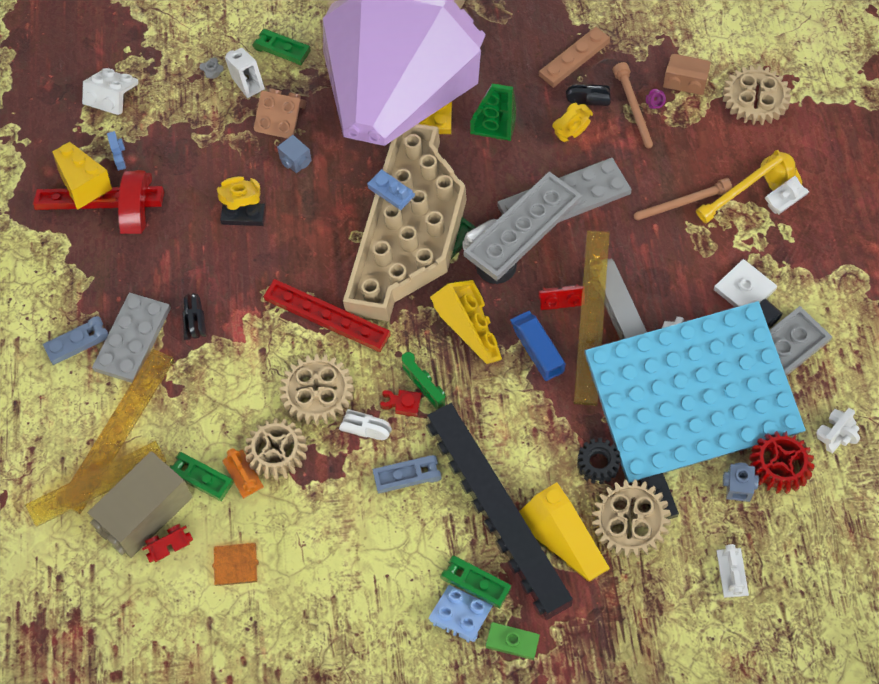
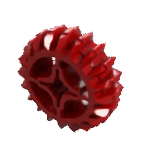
[749,431,815,494]

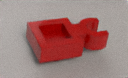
[380,390,422,417]

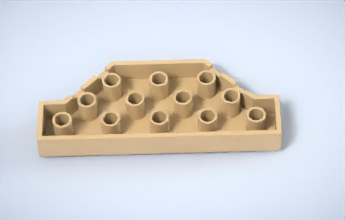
[343,124,467,322]

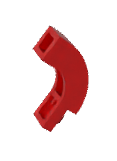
[118,170,152,234]

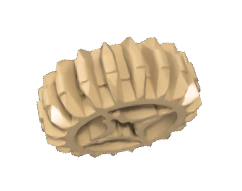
[244,418,308,480]

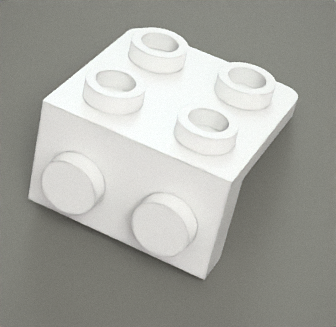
[82,68,138,115]

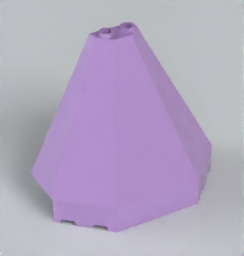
[323,0,486,146]

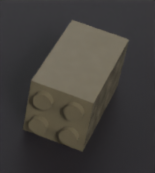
[87,451,193,558]

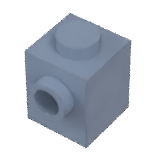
[277,135,312,173]

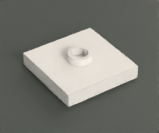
[713,259,777,308]

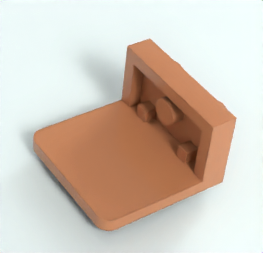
[663,54,711,95]
[254,89,306,139]

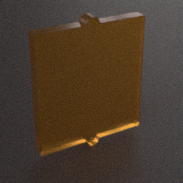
[212,543,259,586]

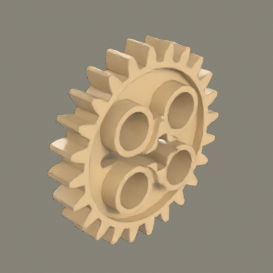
[722,65,791,125]
[279,354,354,426]
[592,479,671,558]

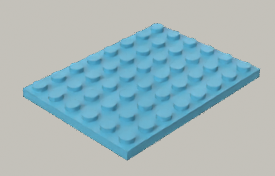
[584,301,806,484]

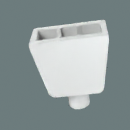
[225,48,265,98]

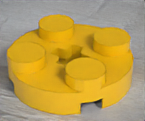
[552,103,593,142]
[217,177,261,210]

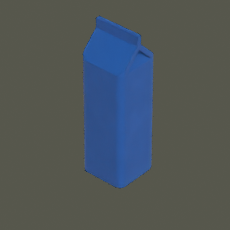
[510,310,566,381]

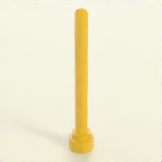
[696,155,783,223]

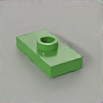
[486,622,540,660]

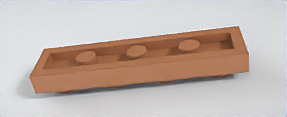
[539,27,610,88]

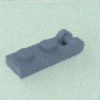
[43,316,108,365]
[372,455,442,494]

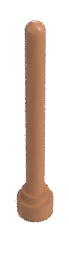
[612,62,653,149]
[634,178,733,220]

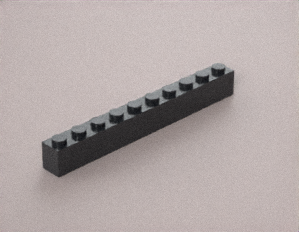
[426,403,573,620]

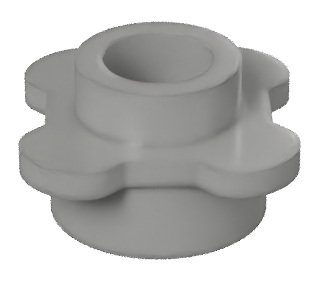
[200,58,223,79]

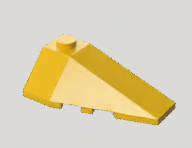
[430,280,502,364]
[519,482,609,582]

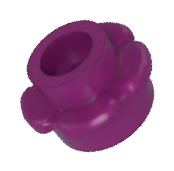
[646,89,666,109]

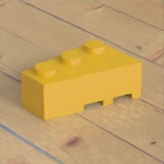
[52,142,112,210]

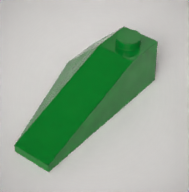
[470,83,516,141]

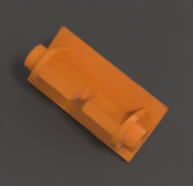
[222,448,264,499]

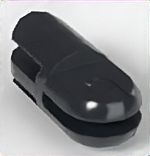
[566,84,611,106]
[182,293,206,340]

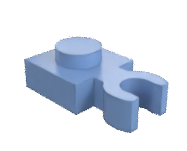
[107,131,126,171]

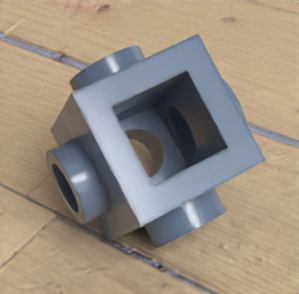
[723,463,759,502]

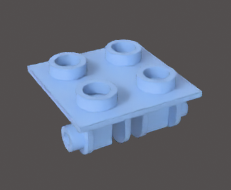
[428,585,493,643]

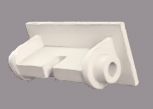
[716,544,749,598]

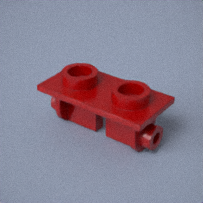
[538,284,585,310]
[142,523,193,563]

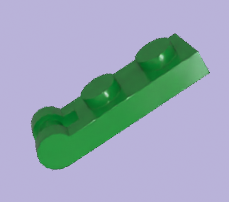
[252,29,311,65]
[401,352,446,410]
[169,452,234,502]
[440,555,512,609]

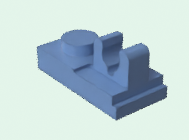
[368,169,415,210]

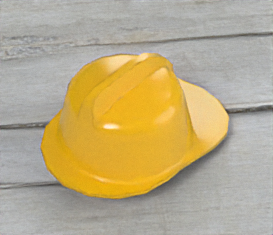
[761,150,802,191]

